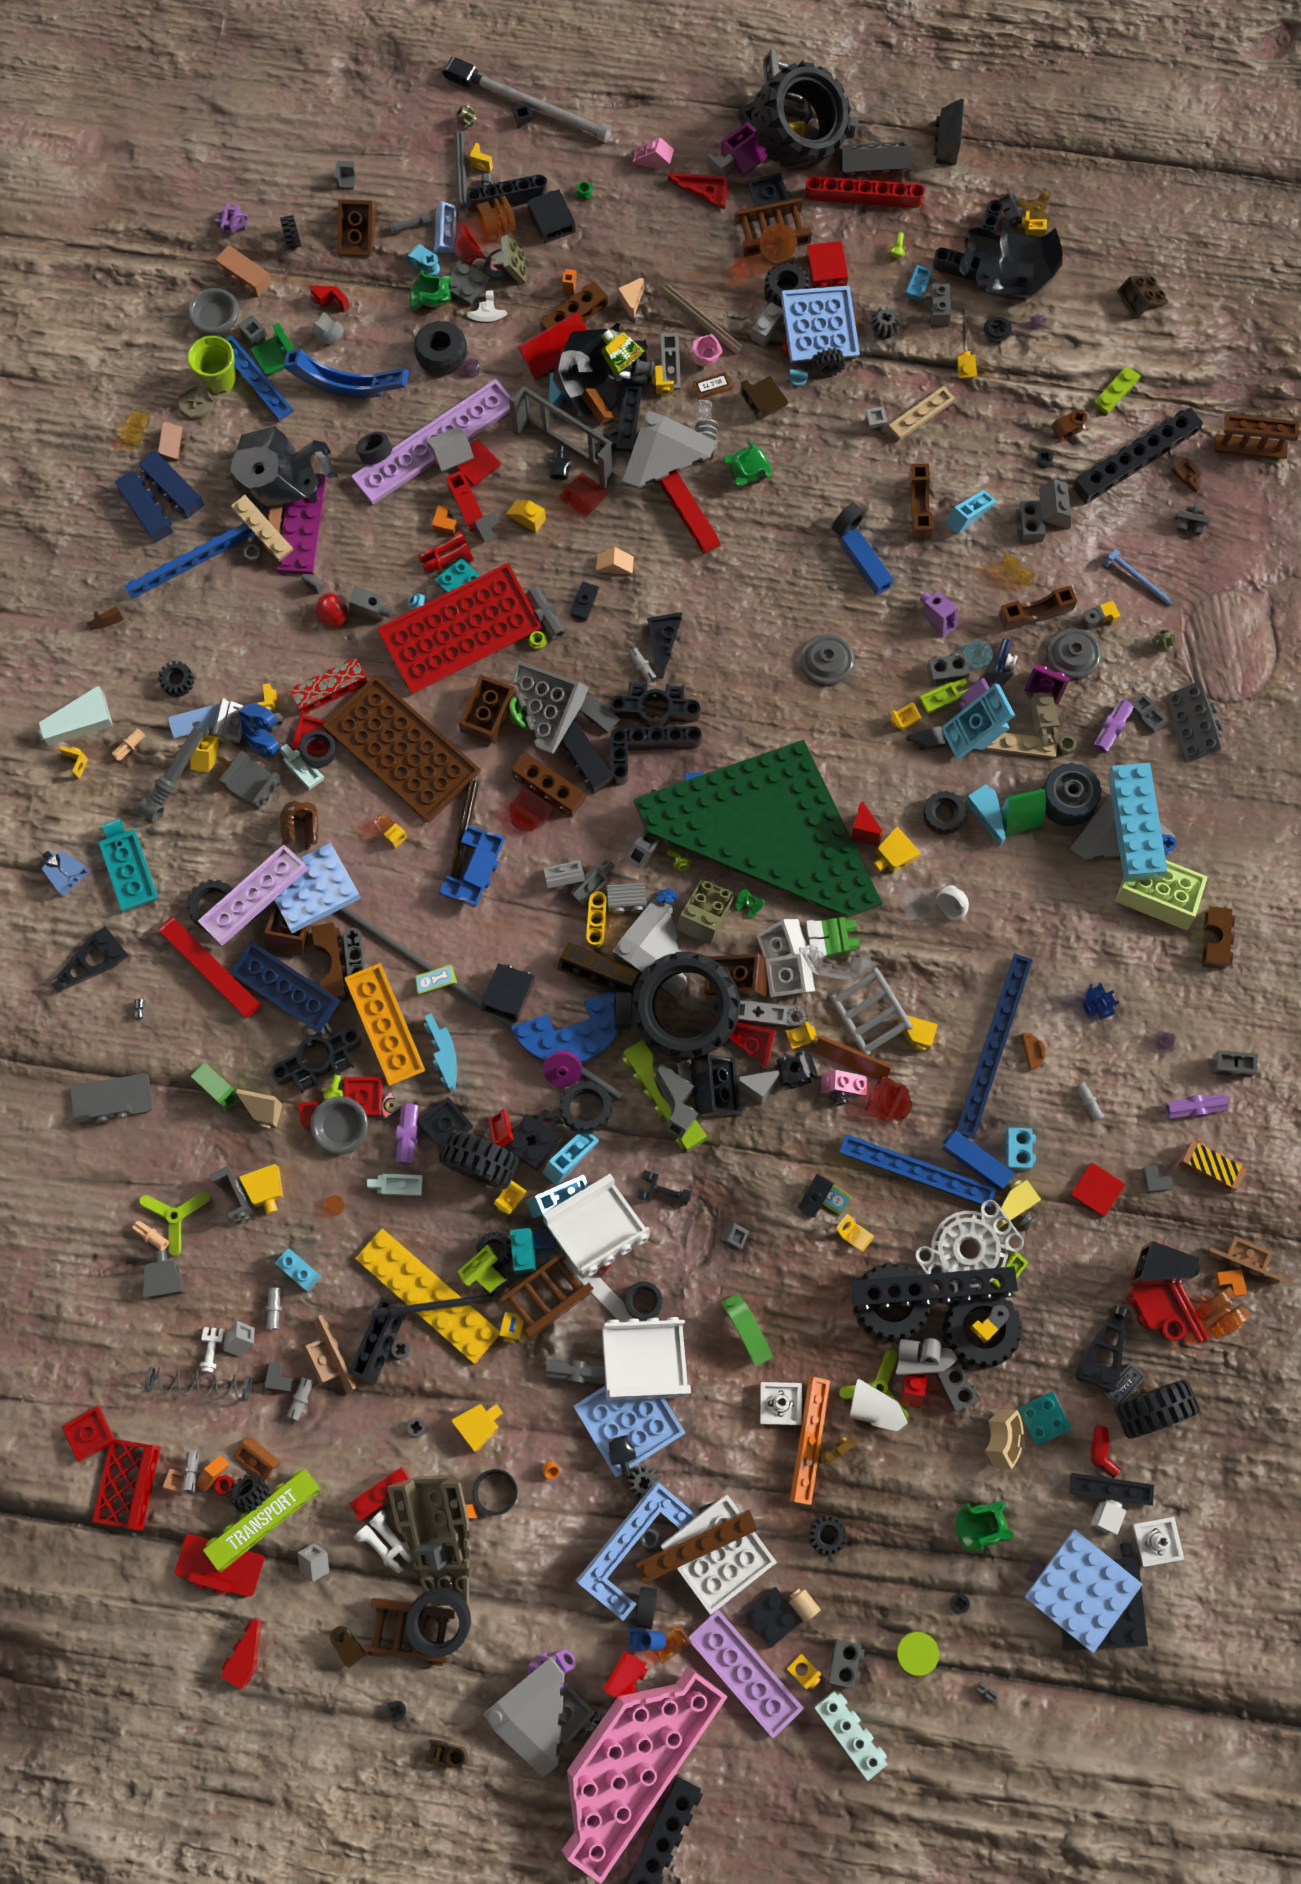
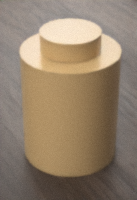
[789,1588,821,1623]

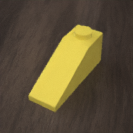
[997,1180,1041,1229]

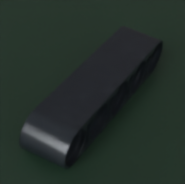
[465,174,547,212]

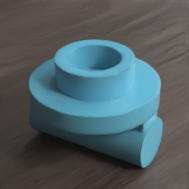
[789,369,808,386]
[408,593,425,610]

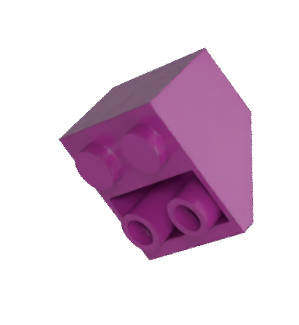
[721,122,769,176]

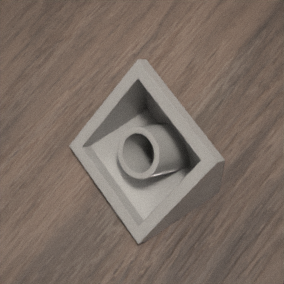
[426,426,474,473]
[738,1071,779,1104]

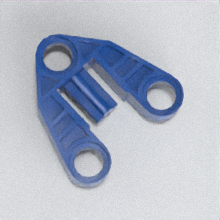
[238,702,280,757]

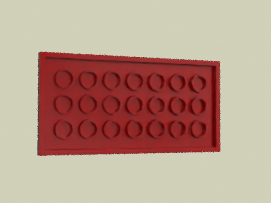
[377,563,543,695]

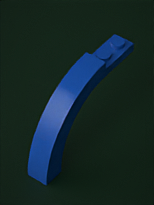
[283,349,409,398]

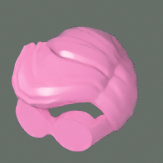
[690,334,723,367]

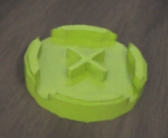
[897,1632,939,1676]

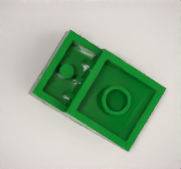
[1001,789,1046,837]

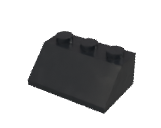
[933,99,964,165]
[691,1054,740,1118]

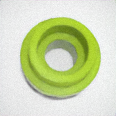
[528,631,547,649]

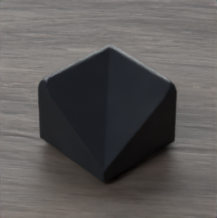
[512,103,533,129]

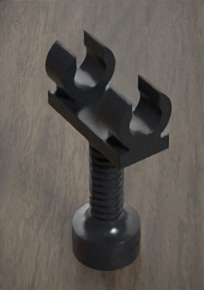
[636,1170,691,1206]

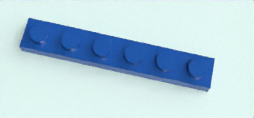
[225,335,294,422]

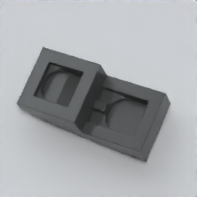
[1131,692,1168,734]
[579,695,620,733]

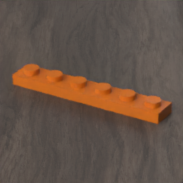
[790,1377,830,1505]

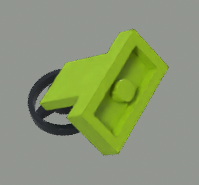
[458,1245,510,1297]

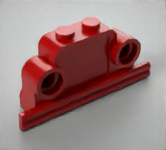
[1127,1241,1209,1343]

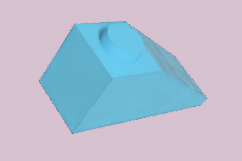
[945,490,997,534]
[966,784,1005,846]
[542,1133,599,1186]
[525,1175,589,1218]

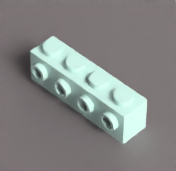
[813,1690,888,1781]

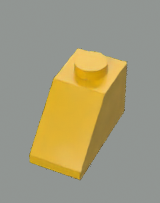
[506,500,546,533]
[190,735,220,773]
[897,1015,938,1051]

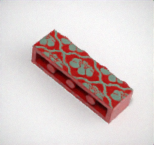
[290,658,368,715]

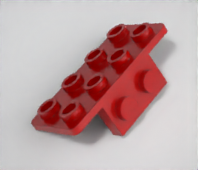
[174,1534,265,1597]

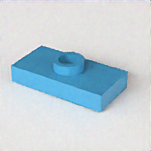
[905,265,933,302]

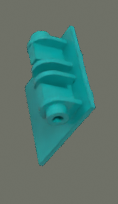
[435,558,480,593]
[1017,1391,1073,1446]

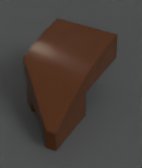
[1171,457,1201,493]
[87,606,124,629]

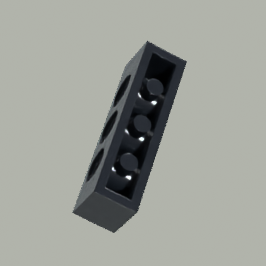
[348,1297,407,1384]

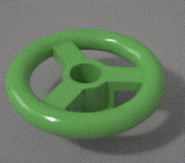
[509,696,530,730]

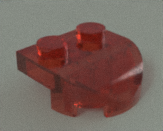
[508,786,555,831]
[864,1075,913,1122]

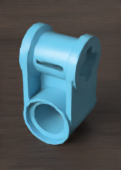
[406,244,440,276]

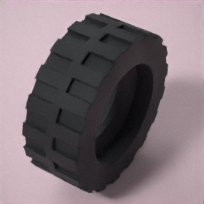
[923,791,966,835]

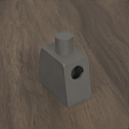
[349,586,392,622]
[143,1250,186,1300]

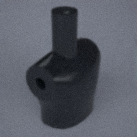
[548,446,571,480]
[608,1435,636,1477]

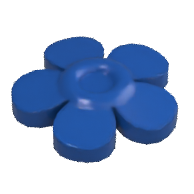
[657,888,678,904]

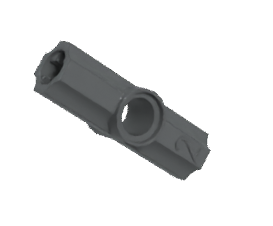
[525,586,566,640]
[545,1359,606,1384]

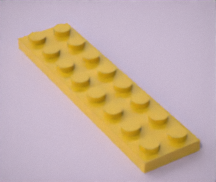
[355,1228,500,1364]

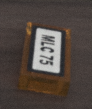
[693,371,732,400]

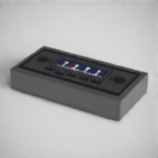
[1103,1363,1146,1405]

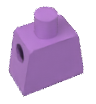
[920,592,958,637]

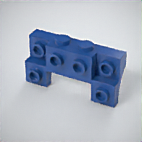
[439,825,505,908]

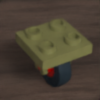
[484,235,527,284]

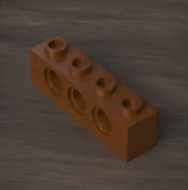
[540,281,608,332]
[512,752,586,816]

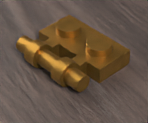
[821,1436,858,1464]

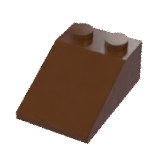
[337,200,377,256]
[264,902,311,955]
[704,954,768,998]

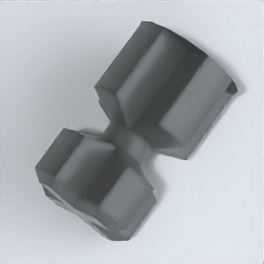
[133,999,146,1019]
[975,1682,998,1704]

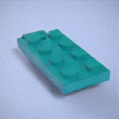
[99,818,160,913]

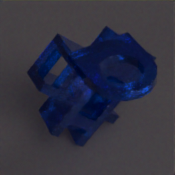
[1081,983,1119,1020]

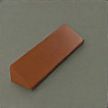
[814,1035,892,1082]

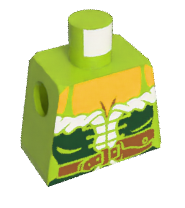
[601,329,645,376]

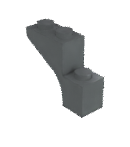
[624,829,663,869]
[654,1065,698,1139]

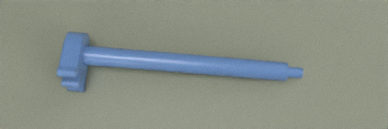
[1103,549,1173,606]

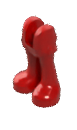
[418,531,474,572]

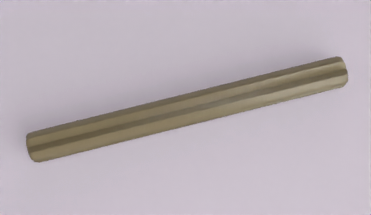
[662,284,742,354]

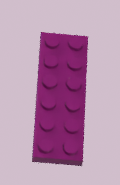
[277,473,327,575]

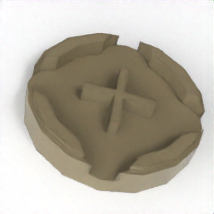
[178,386,214,420]

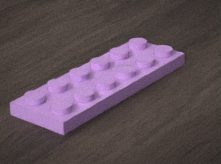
[198,845,309,946]
[687,1609,804,1738]

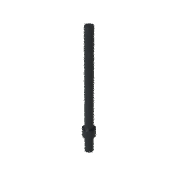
[372,1294,492,1318]

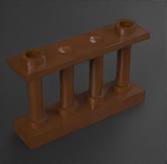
[734,198,812,257]
[1214,414,1299,459]
[499,1251,594,1341]
[363,1597,456,1666]

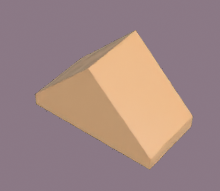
[619,278,644,318]
[596,547,634,575]

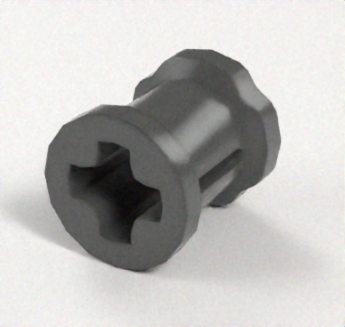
[634,359,654,377]

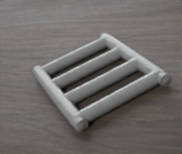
[830,967,913,1055]

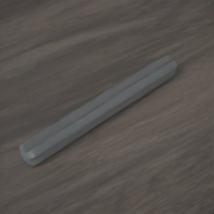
[455,132,467,208]

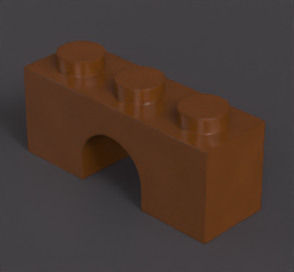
[1202,906,1235,969]

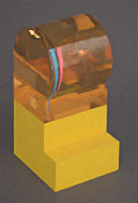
[371,812,407,848]

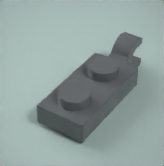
[570,859,615,907]

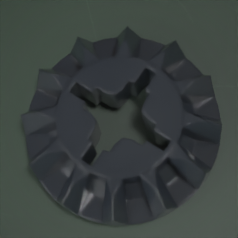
[983,316,1012,343]

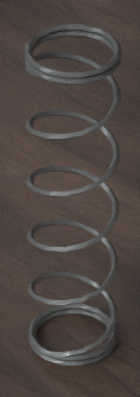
[145,1366,252,1402]

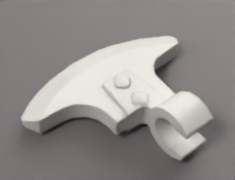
[467,290,507,322]

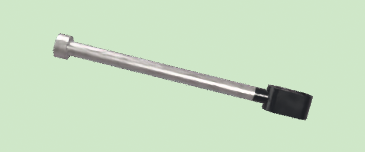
[442,57,612,143]

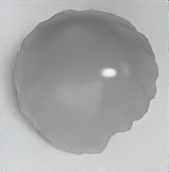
[314,312,344,344]

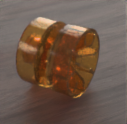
[759,223,797,264]
[1195,1287,1251,1340]

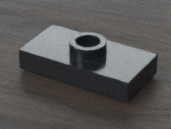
[570,581,600,621]
[798,1173,834,1218]

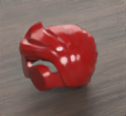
[315,593,348,628]

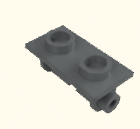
[998,188,1025,226]

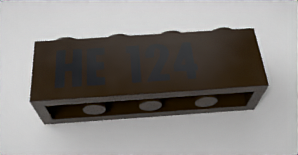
[557,942,639,993]

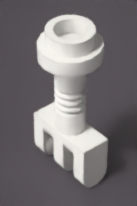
[200,1327,225,1373]

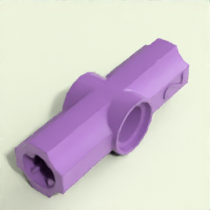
[1093,699,1134,754]
[1165,1093,1229,1120]
[396,1104,419,1165]

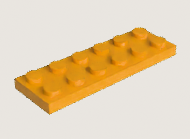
[345,963,426,1086]

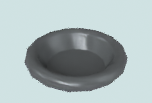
[187,288,240,335]
[1046,628,1101,679]
[800,634,855,685]
[310,1096,369,1155]

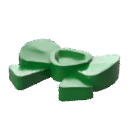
[735,889,765,917]

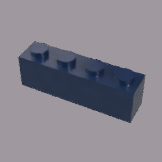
[138,450,204,518]
[114,470,173,543]

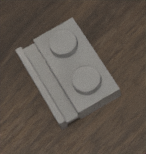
[212,698,243,743]
[543,860,585,888]

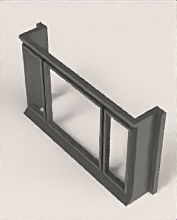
[509,386,615,491]

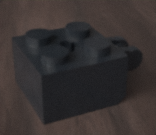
[504,1109,560,1172]

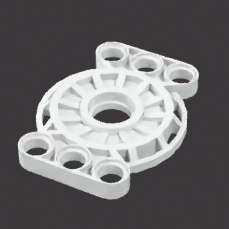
[916,1200,1024,1293]

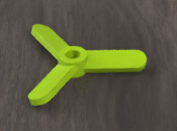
[140,1191,210,1256]
[839,1349,908,1420]

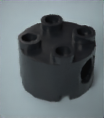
[774,1050,819,1090]

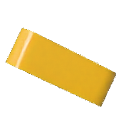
[586,892,607,950]

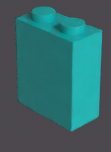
[510,1228,537,1277]

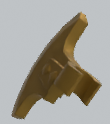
[1019,190,1050,225]

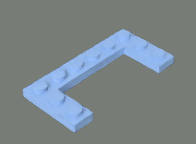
[576,1481,697,1621]

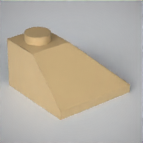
[236,1089,282,1129]

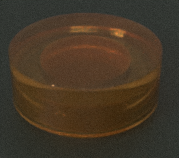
[325,1195,345,1216]

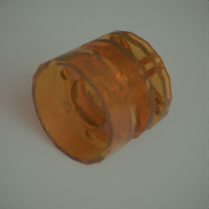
[476,195,516,241]

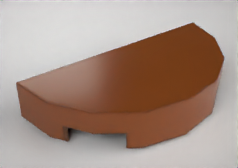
[1021,1033,1045,1072]

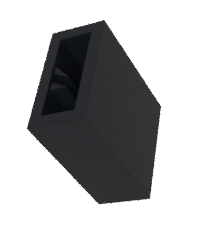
[527,189,576,244]
[481,963,534,1023]

